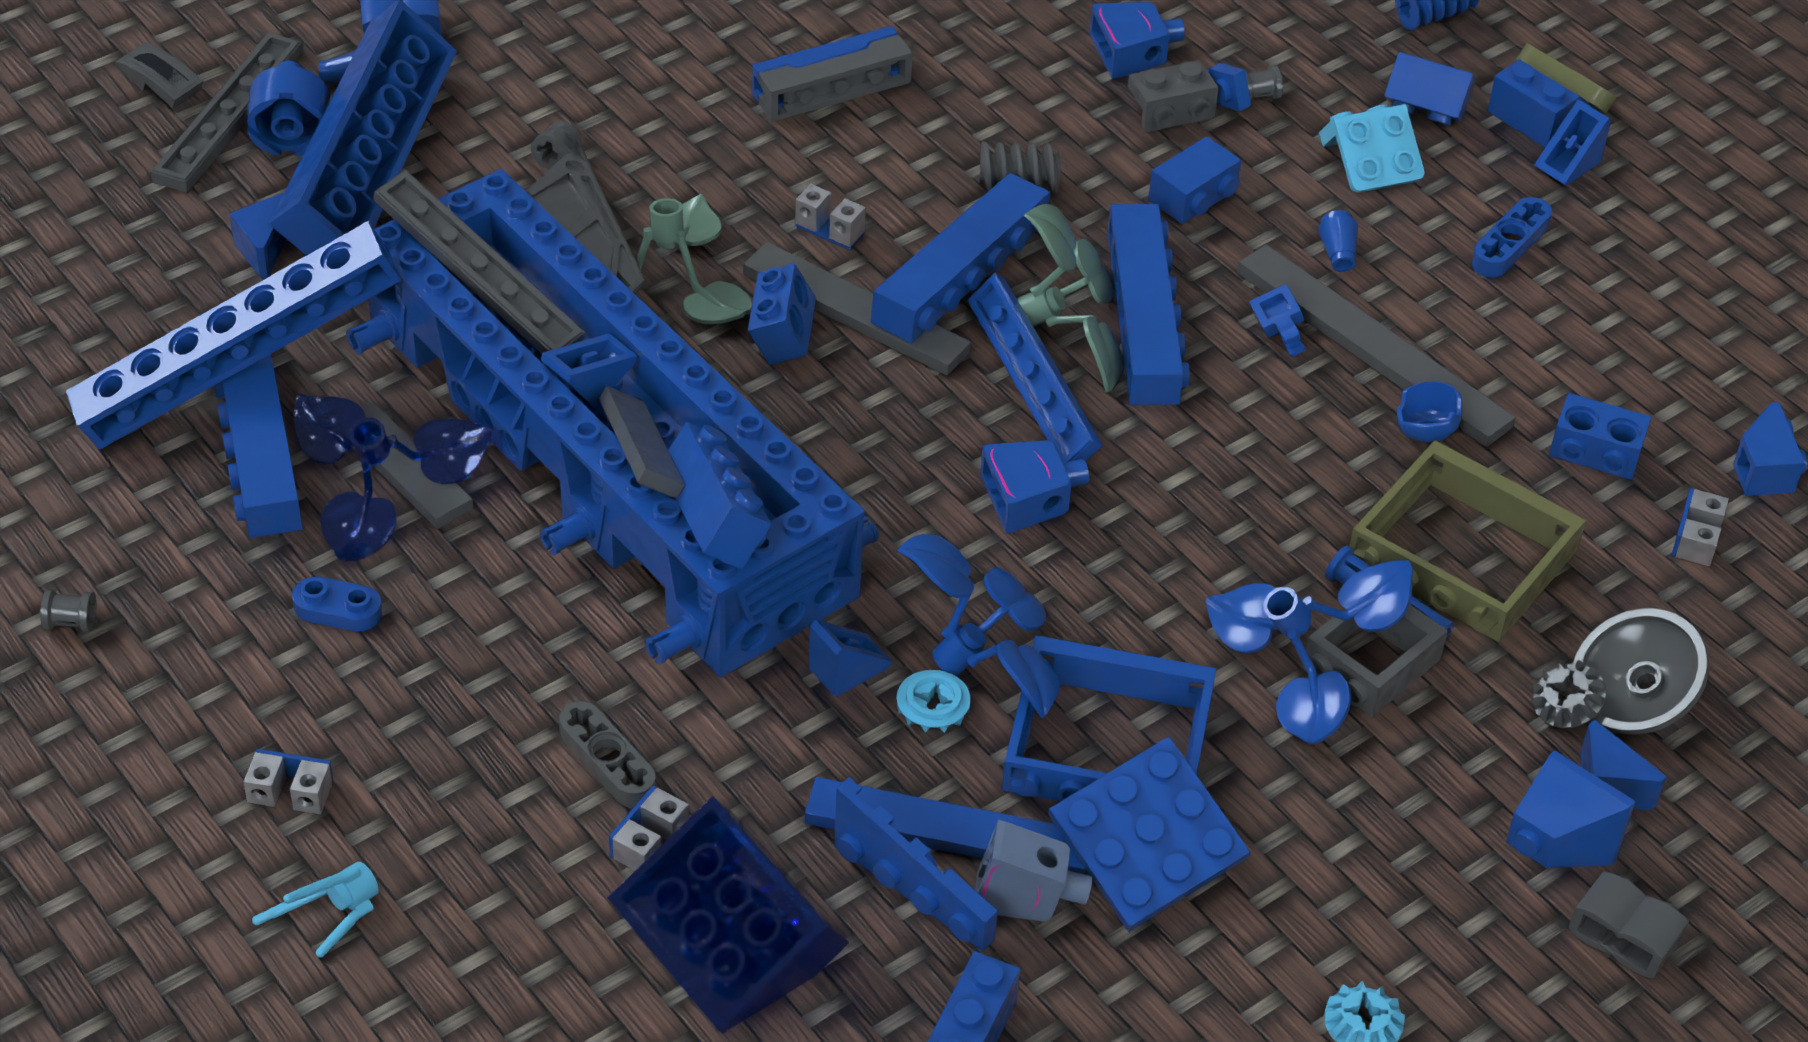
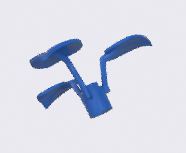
[897,534,1060,719]
[1206,560,1413,744]

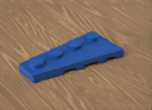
[834,777,998,951]

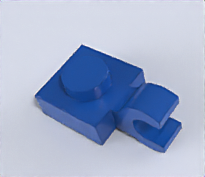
[1206,63,1251,111]
[1249,284,1306,357]

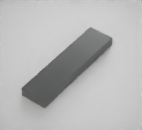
[599,385,685,498]
[336,401,473,529]

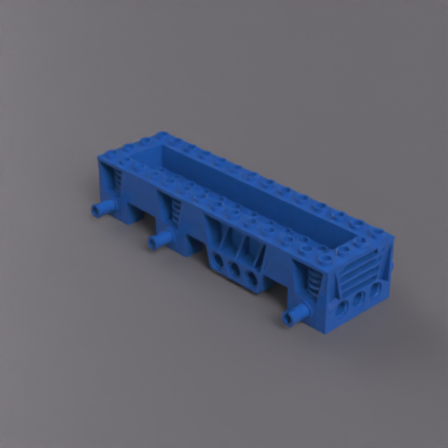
[346,169,879,678]

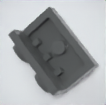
[1128,60,1218,132]

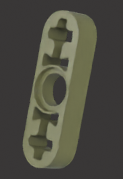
[1516,43,1617,114]

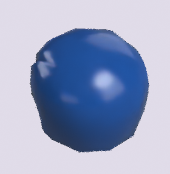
[1397,381,1462,443]

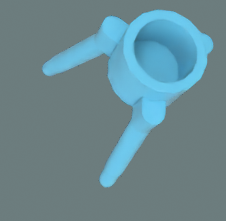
[252,861,379,958]

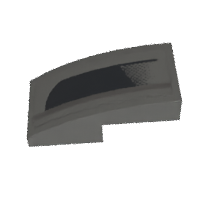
[116,42,203,109]

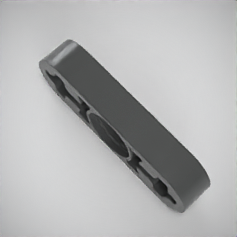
[559,701,656,808]

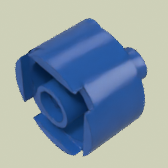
[247,61,330,156]

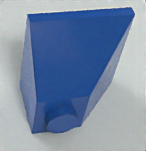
[1506,750,1636,868]

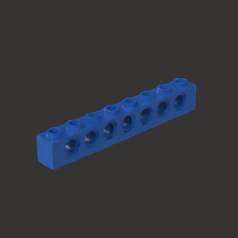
[66,221,401,450]

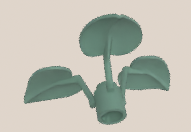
[636,194,752,324]
[1017,204,1124,393]

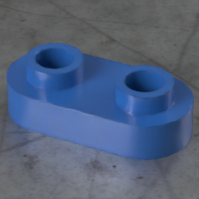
[292,577,382,632]

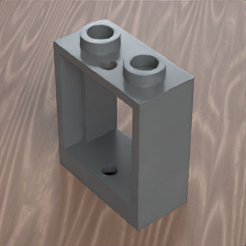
[1302,604,1448,717]

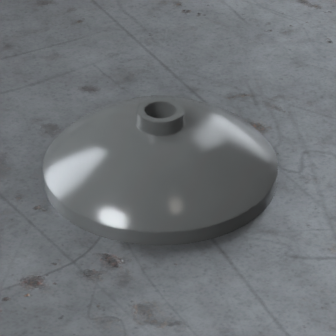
[1572,608,1709,735]

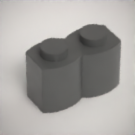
[1568,871,1689,979]

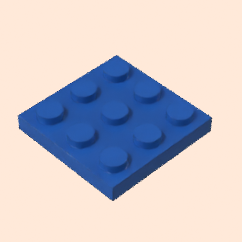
[1049,737,1250,932]

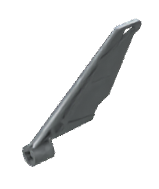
[527,120,645,294]

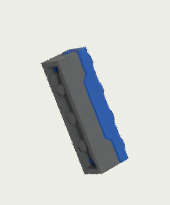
[752,26,912,122]

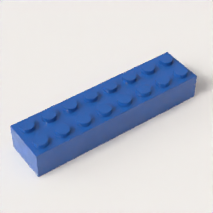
[269,0,457,256]

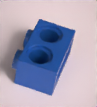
[748,263,816,365]
[1549,393,1652,480]

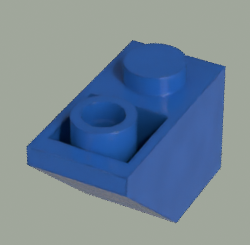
[1733,402,1807,496]

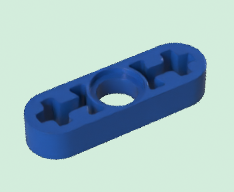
[1472,197,1552,278]

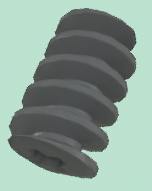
[979,142,1061,194]

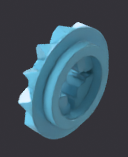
[897,670,970,733]
[1324,981,1405,1042]

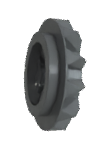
[1531,660,1606,728]

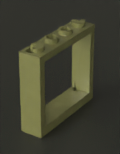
[1350,440,1586,642]

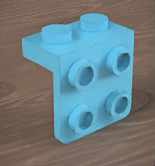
[1319,104,1425,193]

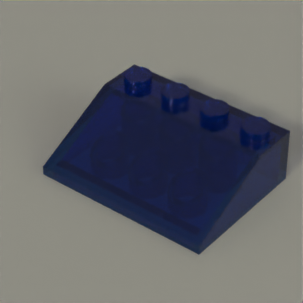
[608,796,849,1033]

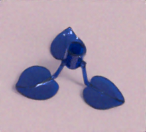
[294,394,492,562]

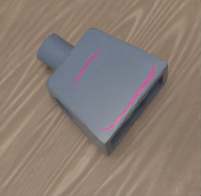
[975,820,1092,922]

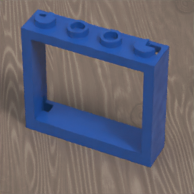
[1002,635,1216,802]

